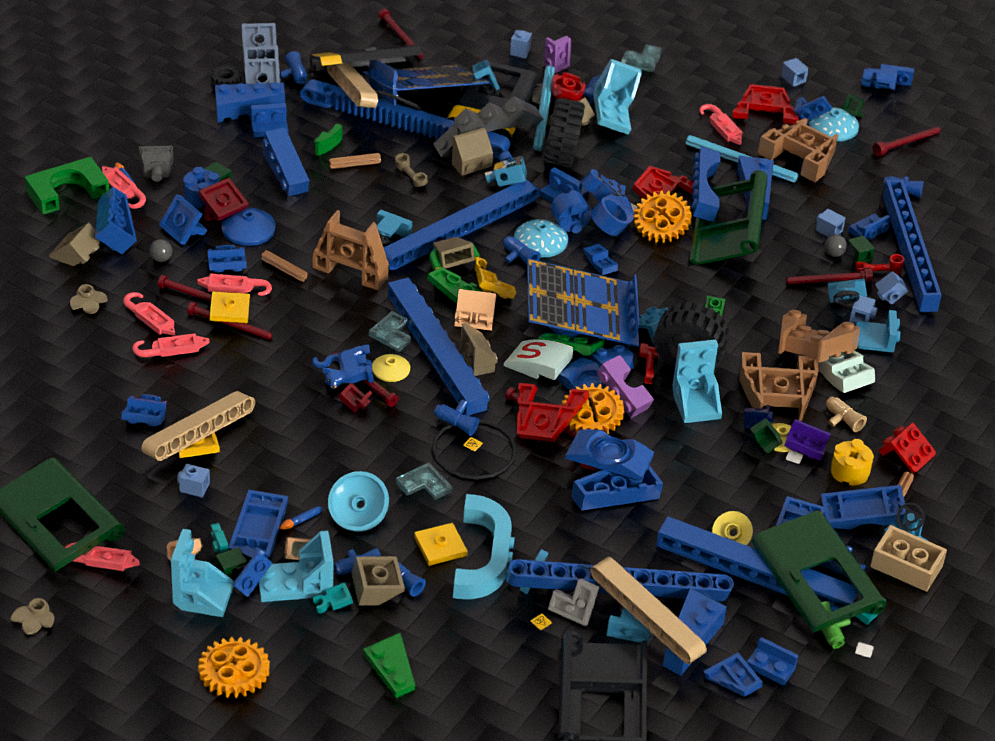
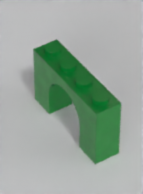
[24,157,109,215]

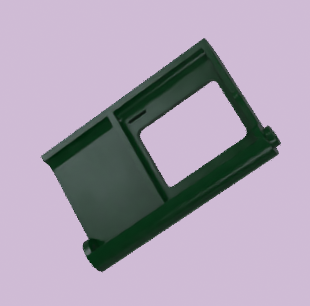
[689,170,768,264]
[0,458,125,572]
[751,511,886,633]

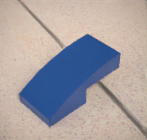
[583,244,618,275]

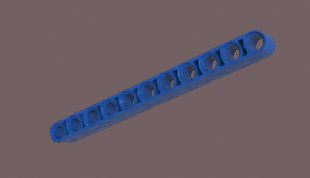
[384,180,540,270]
[505,559,734,601]

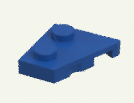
[704,653,762,697]

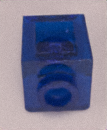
[744,405,774,429]

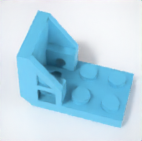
[593,59,642,134]
[673,340,722,423]
[171,529,234,617]
[259,531,333,602]

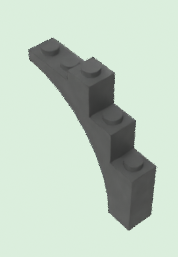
[433,96,543,158]

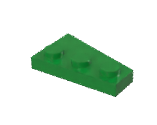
[427,267,492,304]
[538,333,605,356]
[363,633,415,698]

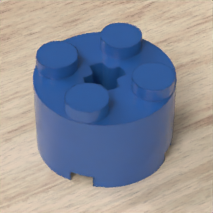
[183,167,219,208]
[551,190,592,233]

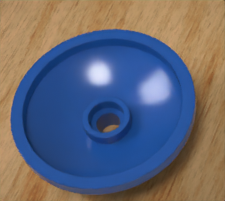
[221,207,276,246]

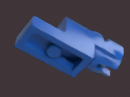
[861,64,914,90]

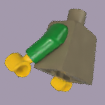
[429,237,487,272]

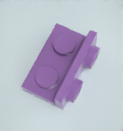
[544,36,571,73]

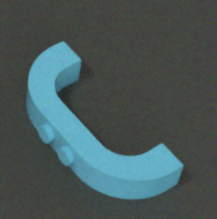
[453,494,515,599]

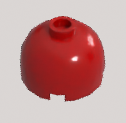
[551,73,585,101]

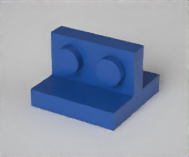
[250,103,288,137]
[540,167,589,203]
[159,194,207,245]

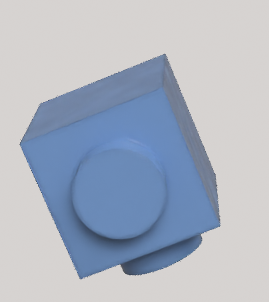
[510,30,532,58]
[781,58,808,86]
[816,209,846,237]
[875,271,908,304]
[849,295,877,324]
[177,464,210,497]

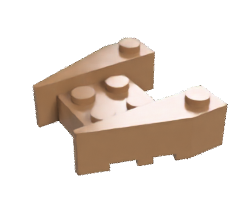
[757,118,839,182]
[313,210,389,291]
[778,310,860,363]
[739,352,819,421]

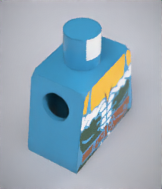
[485,156,527,186]

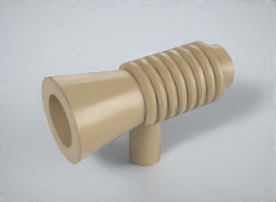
[826,397,867,432]

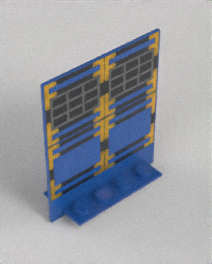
[362,60,490,106]
[527,258,641,349]

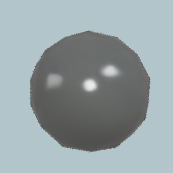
[824,234,847,257]
[150,239,172,262]

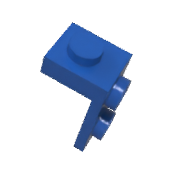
[794,96,832,121]
[233,545,272,596]

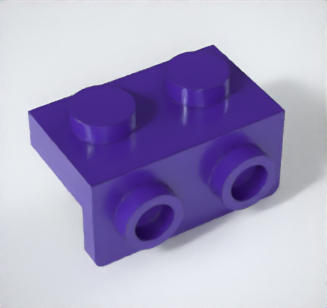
[784,419,831,461]

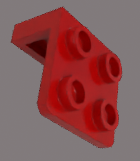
[878,423,936,473]

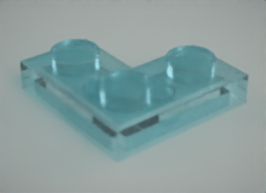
[622,45,662,72]
[369,311,411,352]
[396,463,452,500]

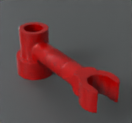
[855,254,904,276]
[638,343,658,384]

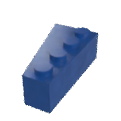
[215,82,285,122]
[262,128,309,196]
[737,156,774,220]
[95,187,137,254]
[571,465,663,511]
[663,588,727,676]

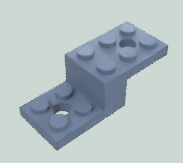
[242,23,280,84]

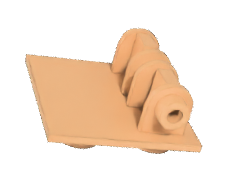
[455,289,496,331]

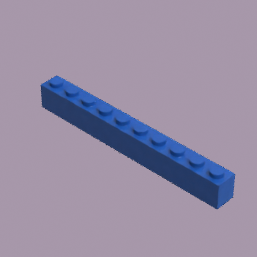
[883,180,941,312]
[388,278,490,415]
[656,516,859,611]

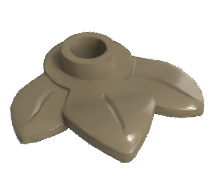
[70,284,108,314]
[11,598,55,635]

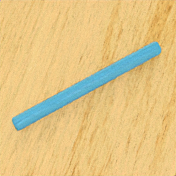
[533,65,555,152]
[686,135,798,183]

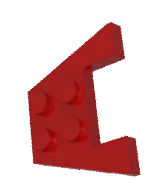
[732,84,799,125]
[632,166,694,207]
[517,383,590,442]

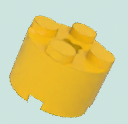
[831,439,874,486]

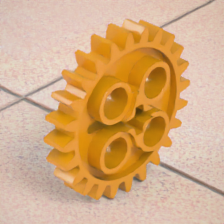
[633,191,692,243]
[562,383,624,435]
[198,637,269,698]

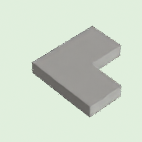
[548,579,599,626]

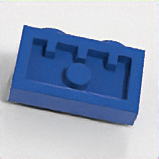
[848,213,891,240]
[747,637,798,685]

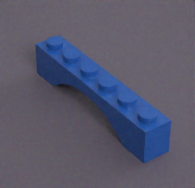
[691,147,720,222]

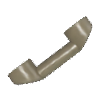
[395,153,428,187]

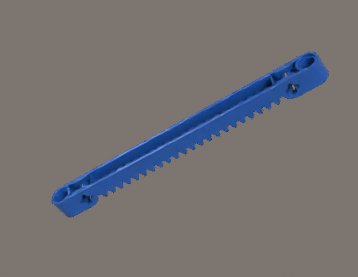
[300,79,511,159]

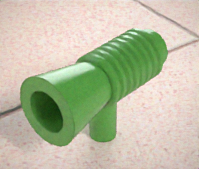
[821,602,850,648]

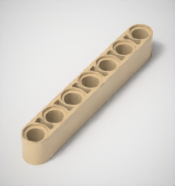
[327,63,378,108]
[142,391,255,461]
[590,557,706,664]

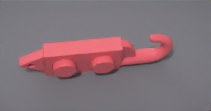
[699,104,743,145]
[102,166,146,209]
[197,274,272,296]
[123,292,175,336]
[132,333,210,357]
[65,542,140,571]

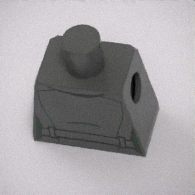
[139,146,173,181]

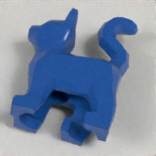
[312,344,374,389]

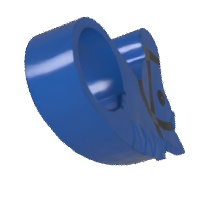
[581,169,634,236]

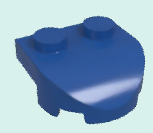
[208,245,247,272]
[590,345,634,369]
[121,394,167,426]

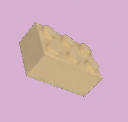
[870,525,947,592]

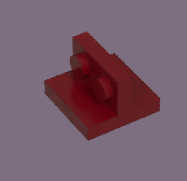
[198,178,249,221]

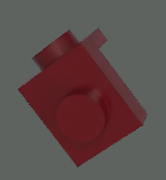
[338,383,372,413]

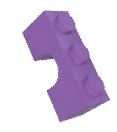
[597,355,654,418]

